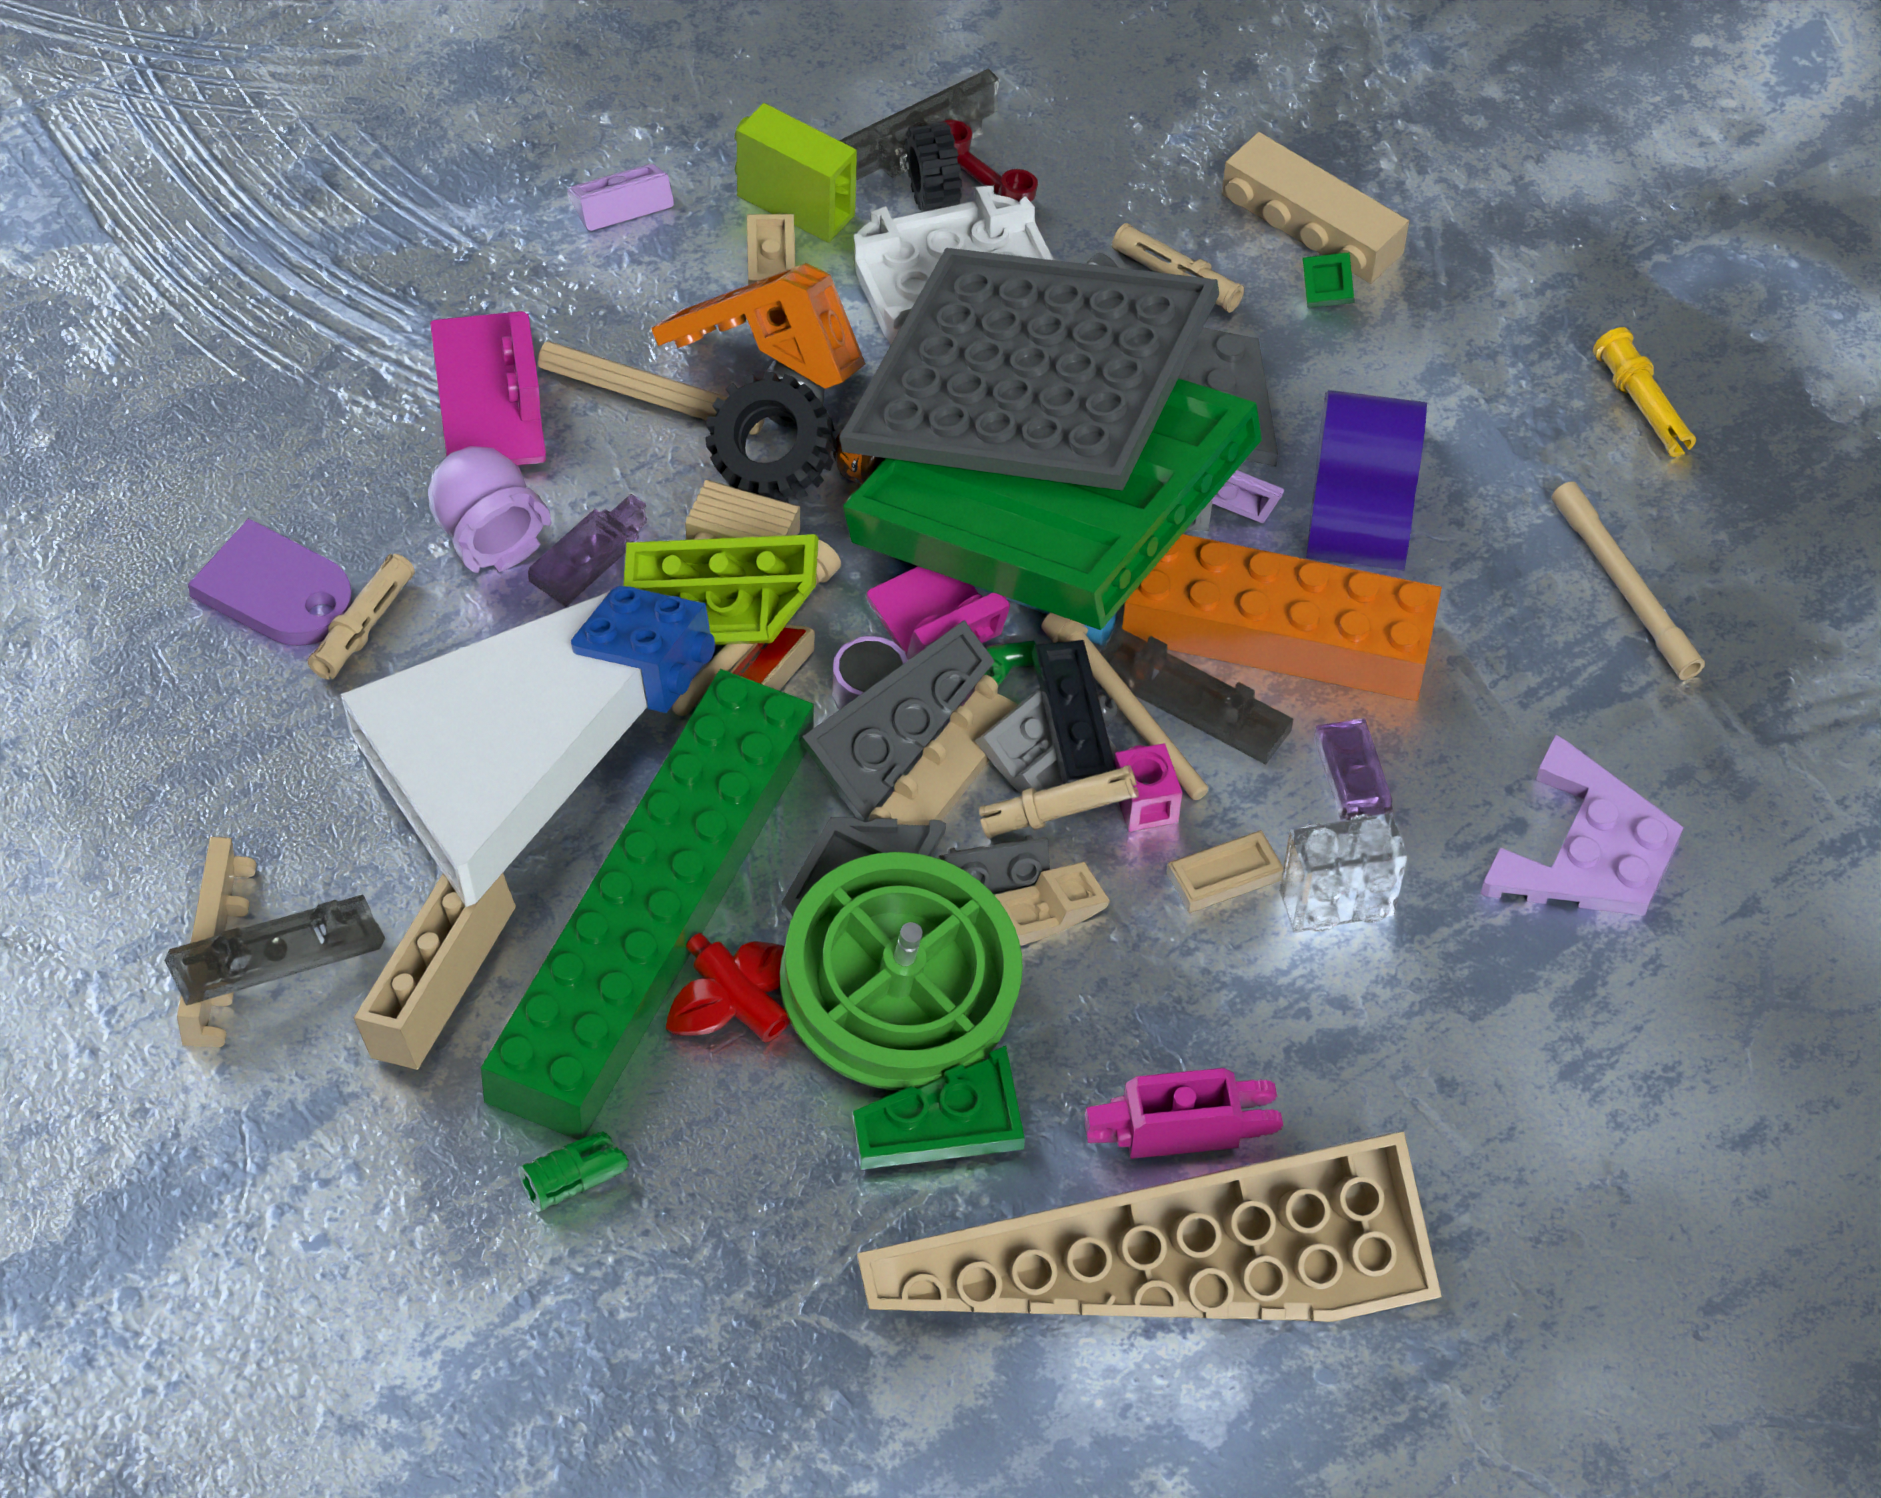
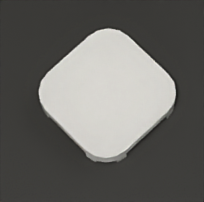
[854,185,1054,344]

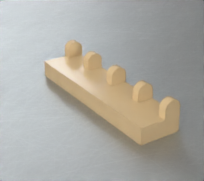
[869,675,1019,825]
[177,837,257,1048]

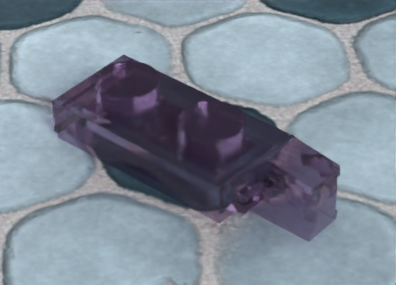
[528,494,647,607]
[1314,718,1393,849]

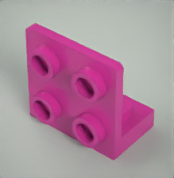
[866,566,1010,660]

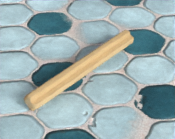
[538,341,765,435]

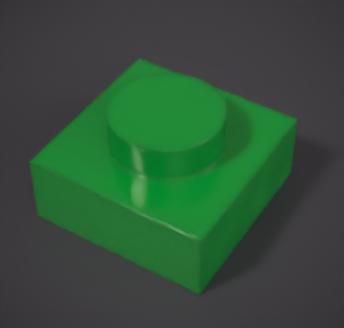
[1303,252,1355,308]

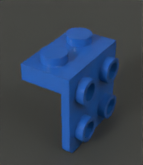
[571,586,715,713]

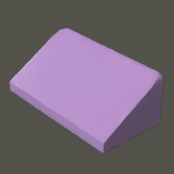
[567,163,674,231]
[1212,470,1284,523]

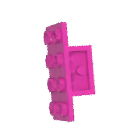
[430,311,546,465]

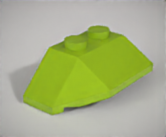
[623,534,819,645]

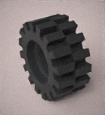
[905,122,962,211]

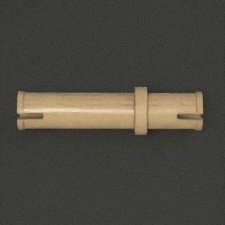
[1112,223,1245,313]
[307,553,415,680]
[979,765,1139,839]

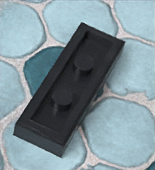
[1031,640,1116,784]

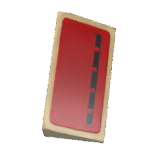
[730,625,815,691]

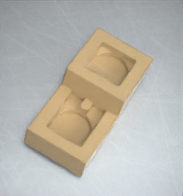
[995,862,1110,946]

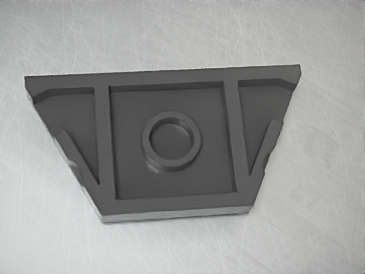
[781,817,946,921]

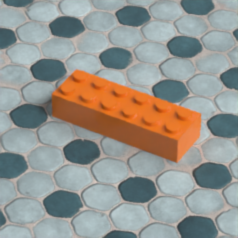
[1121,534,1442,701]

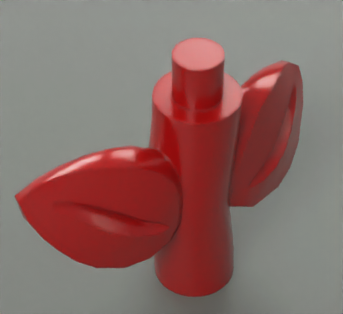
[666,933,790,1043]

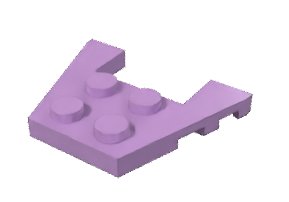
[1481,735,1684,916]

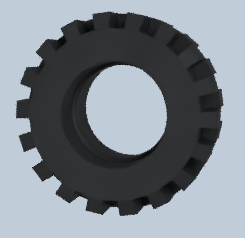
[705,372,837,503]

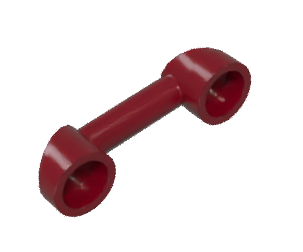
[940,120,1038,202]

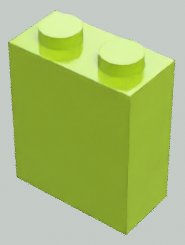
[734,103,857,243]

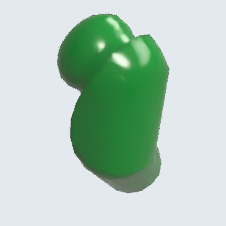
[984,640,1036,686]

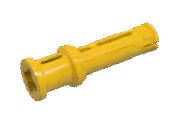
[1592,327,1696,457]

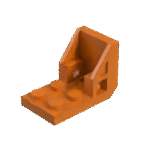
[651,263,866,389]

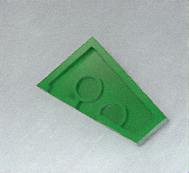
[852,1045,1025,1170]

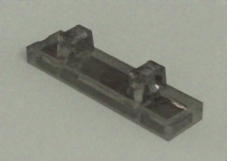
[839,68,999,181]
[1100,627,1294,765]
[164,894,385,1006]

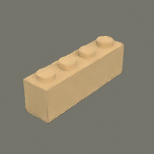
[1221,132,1410,284]
[354,873,516,1070]

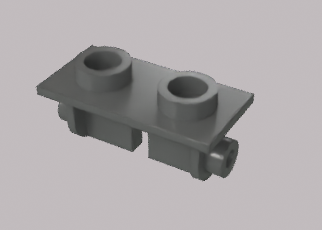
[939,835,1050,894]

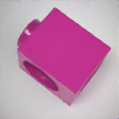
[1114,743,1182,832]

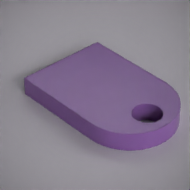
[188,518,353,646]

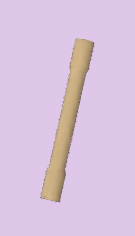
[1552,481,1705,680]

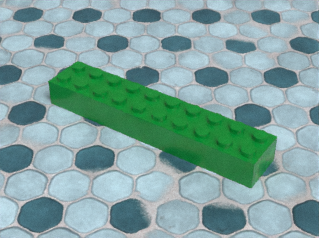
[481,669,814,1140]

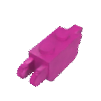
[1084,1068,1283,1159]

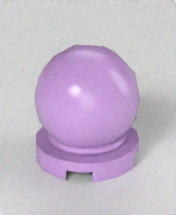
[428,446,551,573]

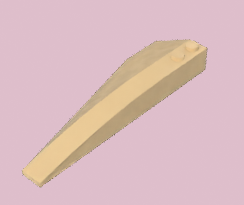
[856,1132,1442,1322]

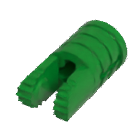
[518,1131,629,1212]

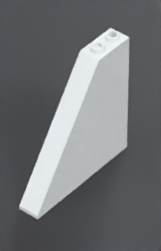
[341,591,648,907]

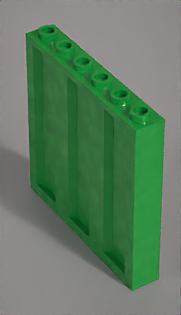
[843,378,1262,630]

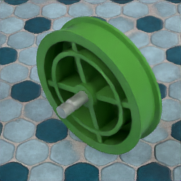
[780,852,1023,1090]

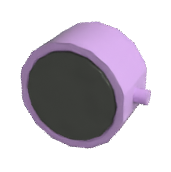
[832,636,908,710]

